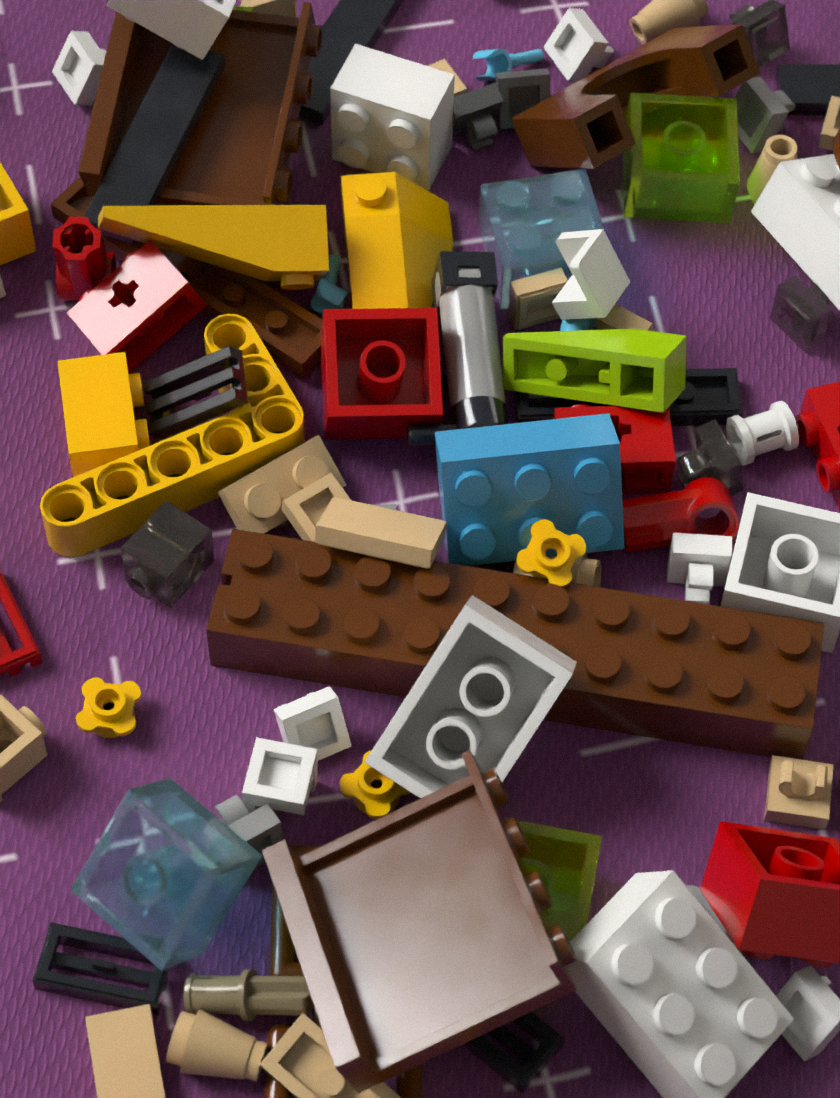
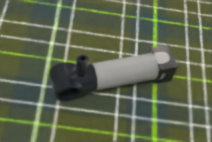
[406,251,508,446]

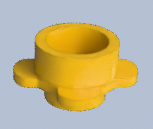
[516,519,586,588]
[76,677,141,738]
[340,750,410,819]

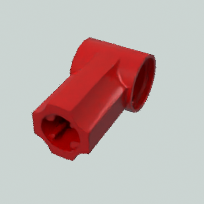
[52,217,117,301]
[622,477,739,552]

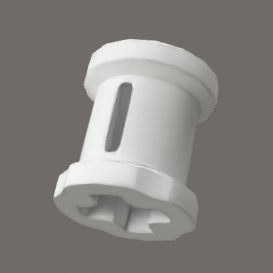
[726,401,799,465]

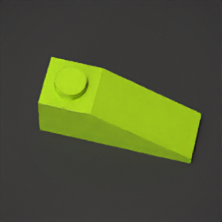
[503,329,687,413]

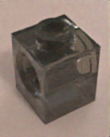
[121,500,215,608]

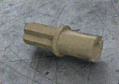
[183,969,314,1022]

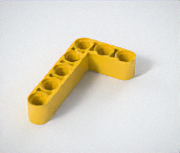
[40,314,305,557]

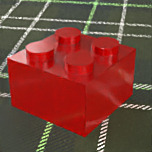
[320,308,443,440]
[700,821,840,968]

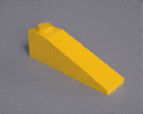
[341,172,454,309]
[98,205,329,290]

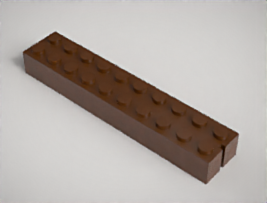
[206,529,824,760]

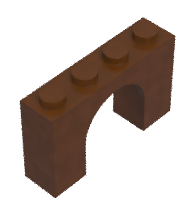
[511,24,760,169]

